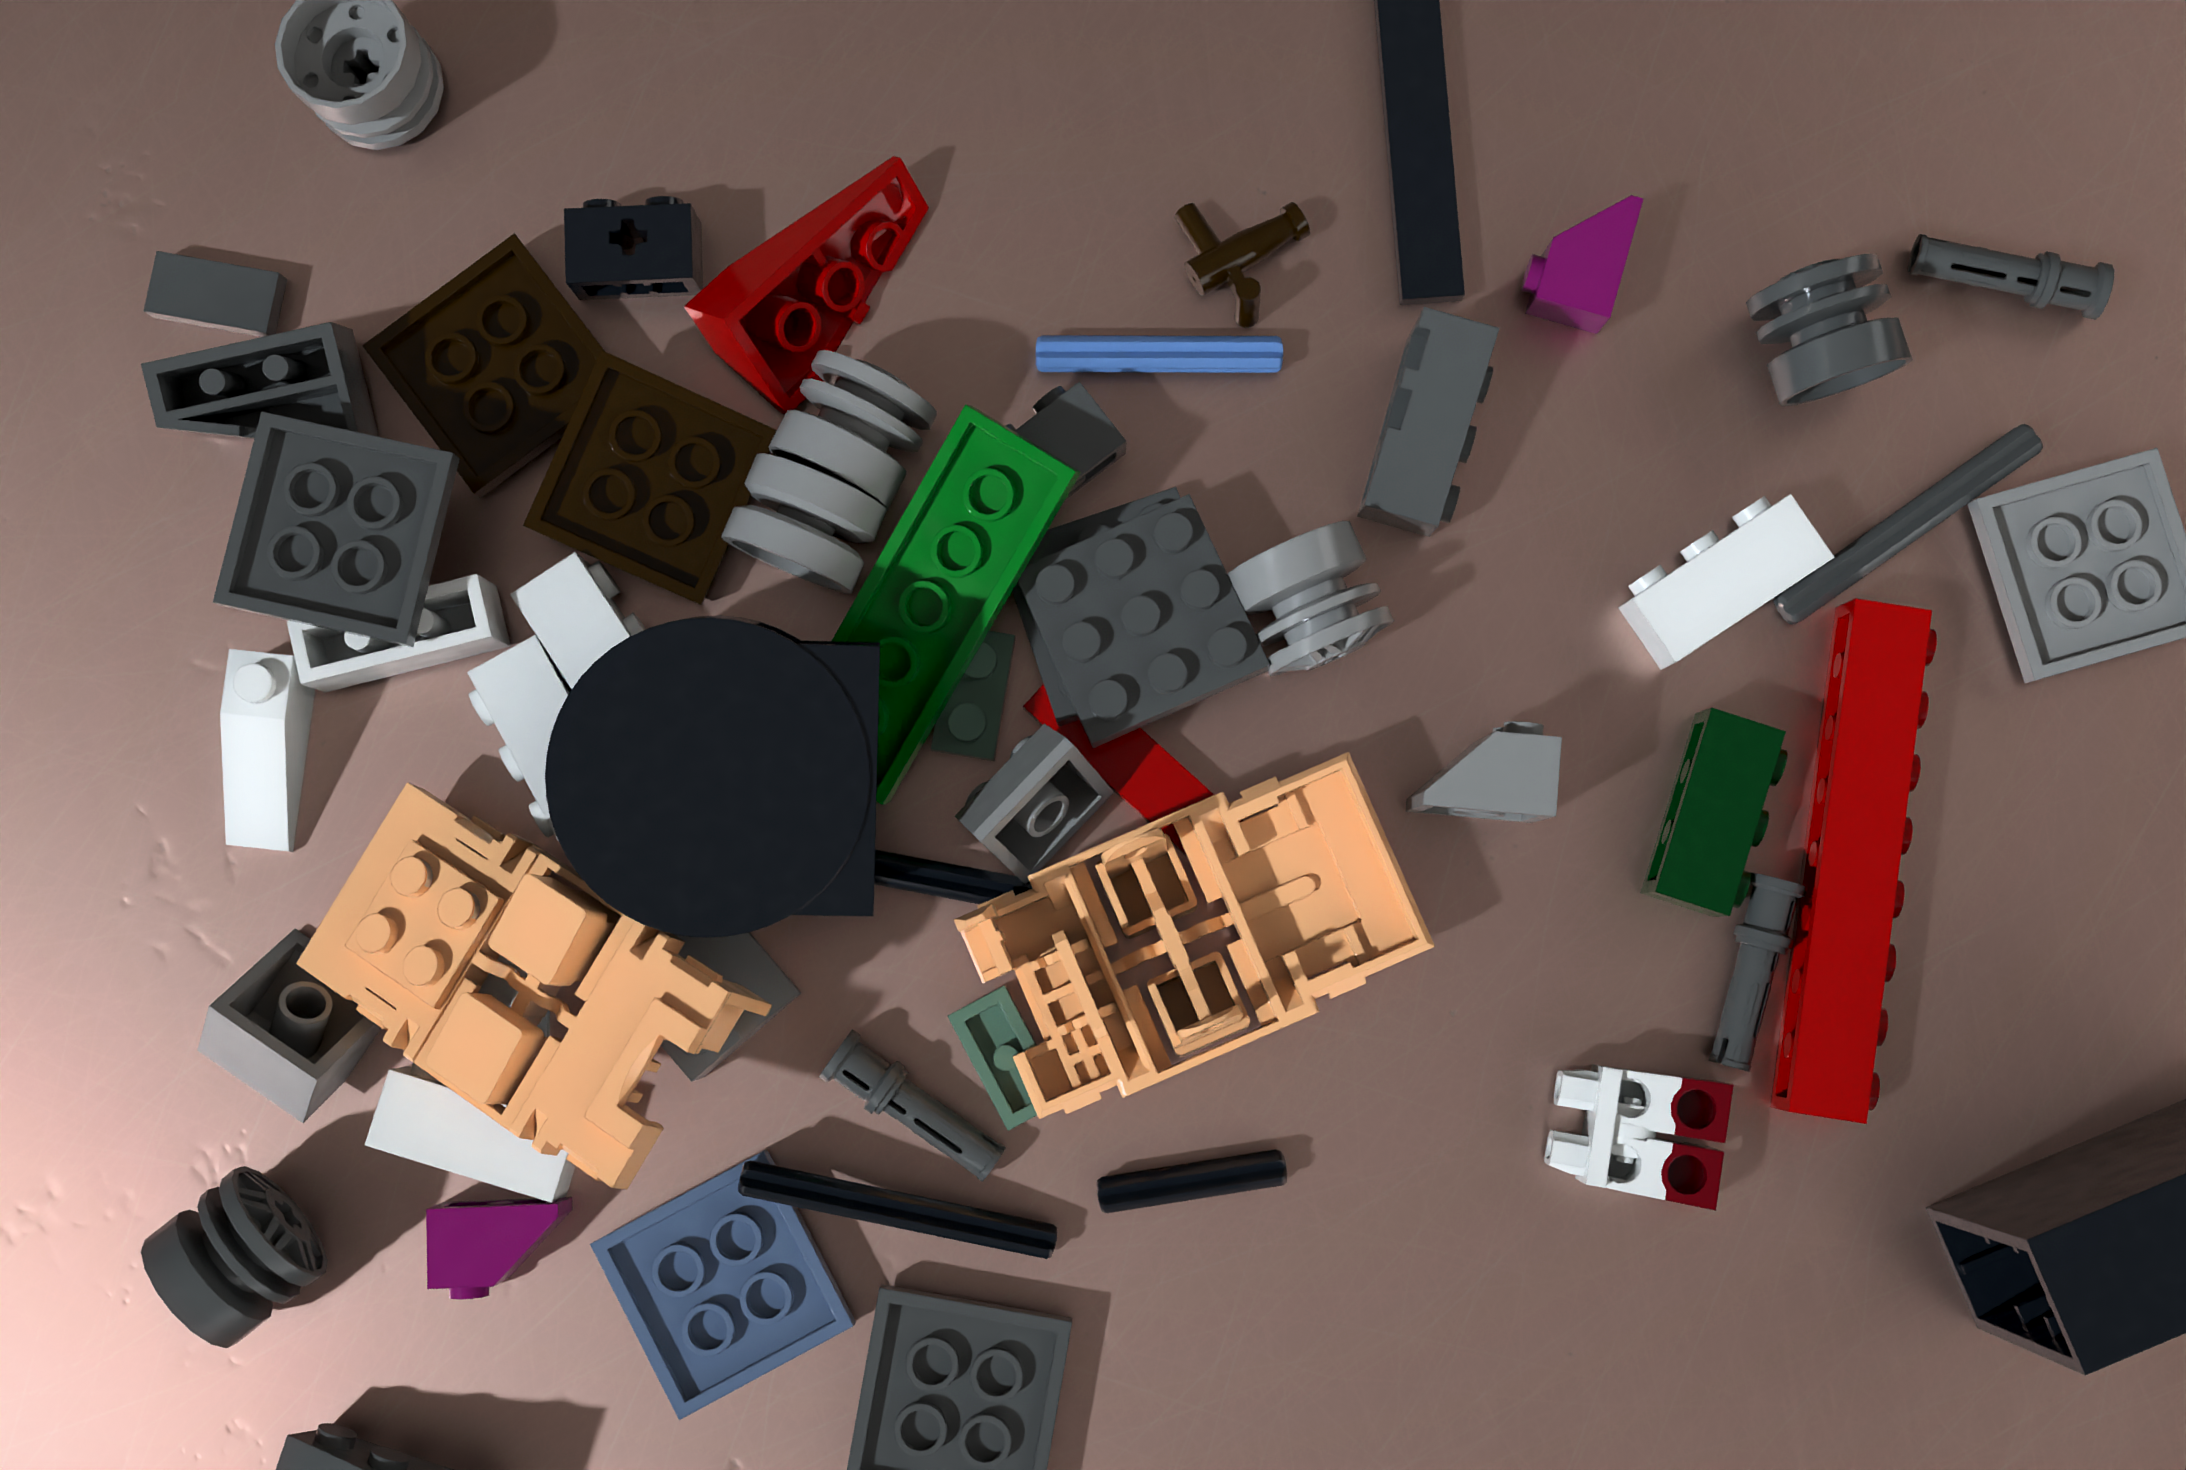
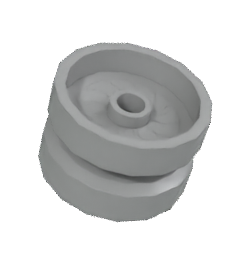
[721,453,887,594]

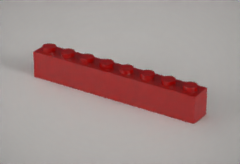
[1770,598,1937,1124]

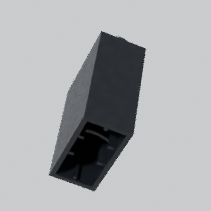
[1926,1099,2186,1376]

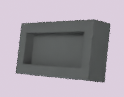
[144,251,287,337]

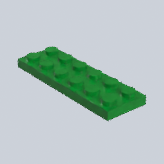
[832,404,1081,805]

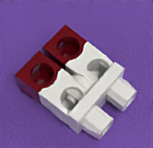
[1544,1064,1734,1211]

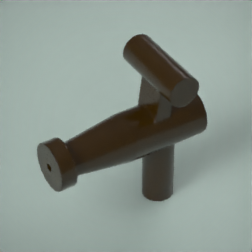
[1174,202,1310,328]

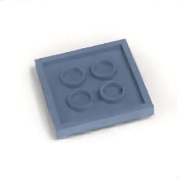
[590,1149,856,1420]

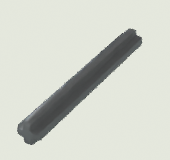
[1774,424,2043,625]

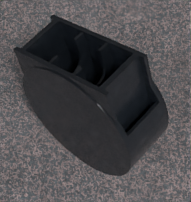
[545,615,880,938]

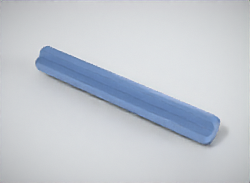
[1036,335,1283,373]

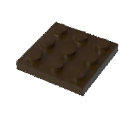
[362,233,605,498]
[523,350,777,605]

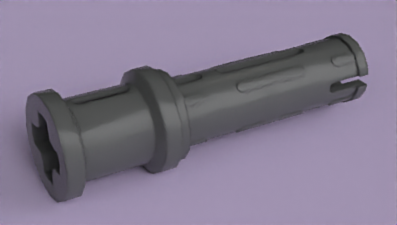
[1908,234,2114,320]
[1708,872,1808,1072]
[819,1029,1006,1182]

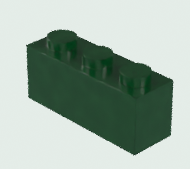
[1640,707,1788,917]

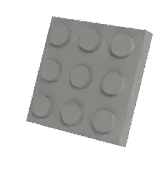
[1967,448,2186,683]

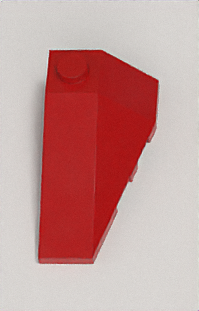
[684,156,929,415]

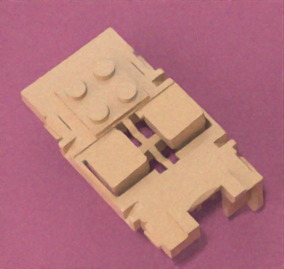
[954,752,1435,1119]
[296,782,772,1190]

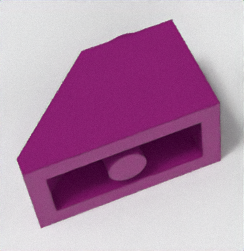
[1521,195,1643,334]
[426,1197,573,1299]

